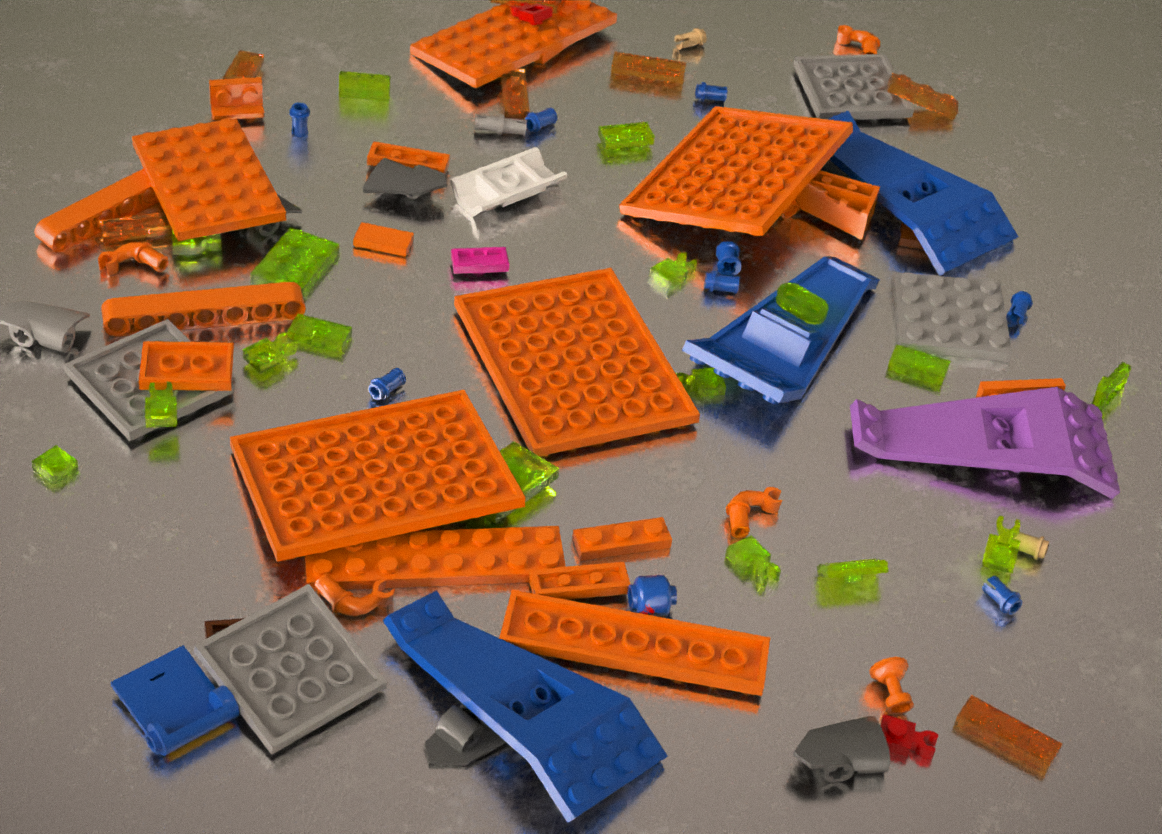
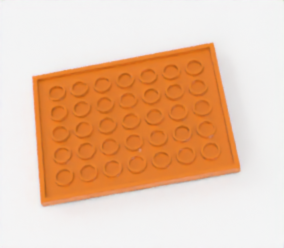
[619,106,853,236]
[454,268,700,458]
[230,390,525,562]

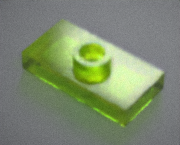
[339,71,391,102]
[287,314,352,352]
[888,344,951,385]
[1092,362,1131,413]
[817,559,888,582]

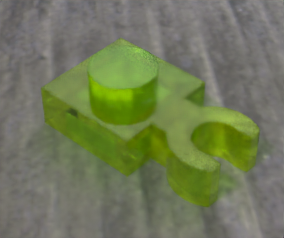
[172,230,221,255]
[649,252,697,290]
[243,332,298,374]
[676,368,726,397]
[145,382,177,428]
[982,515,1021,573]
[725,535,781,588]

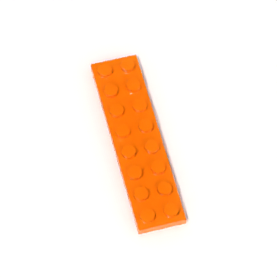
[305,526,566,591]
[499,590,770,696]

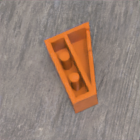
[795,170,880,240]

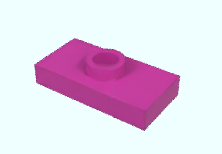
[451,247,510,274]

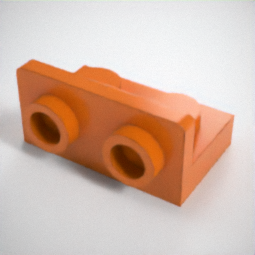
[209,77,264,121]

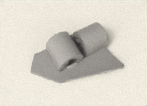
[0,301,90,353]

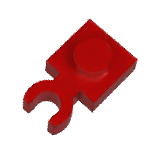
[511,2,553,25]
[880,714,938,759]

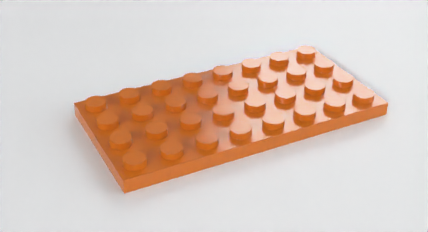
[410,0,617,88]

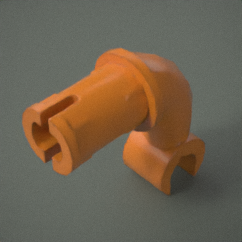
[837,25,880,55]
[98,242,169,276]
[726,487,782,538]
[314,573,395,617]

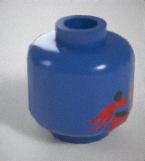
[628,575,677,617]

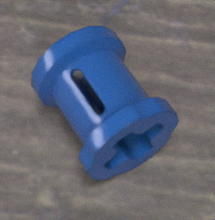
[716,241,742,276]

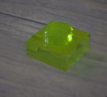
[32,445,78,485]

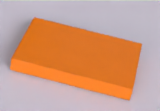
[139,341,234,391]

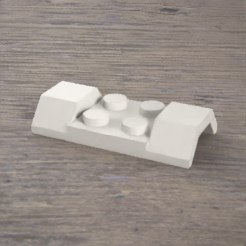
[451,147,567,217]

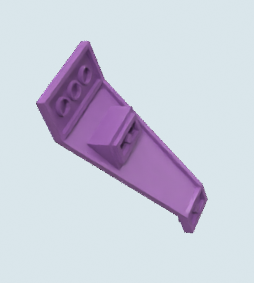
[850,387,1120,499]

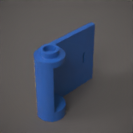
[111,645,240,756]

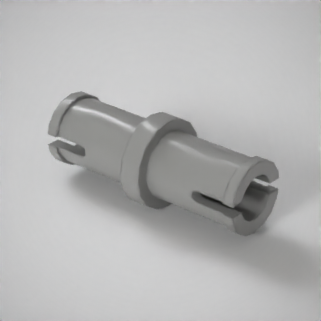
[474,113,527,136]

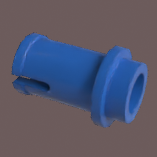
[695,82,727,102]
[289,102,310,137]
[525,108,558,132]
[704,270,740,294]
[1006,291,1033,325]
[368,368,406,400]
[982,575,1023,615]

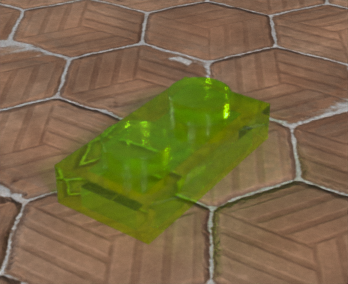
[598,122,655,150]

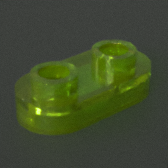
[776,283,828,325]

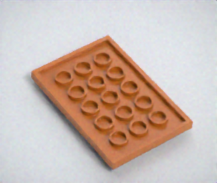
[132,118,286,241]

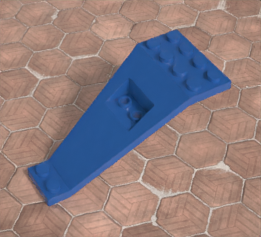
[827,110,1018,276]
[682,256,880,405]
[383,590,668,823]

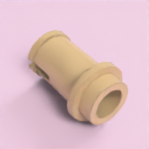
[675,28,707,50]
[1008,529,1050,560]

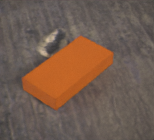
[353,222,414,257]

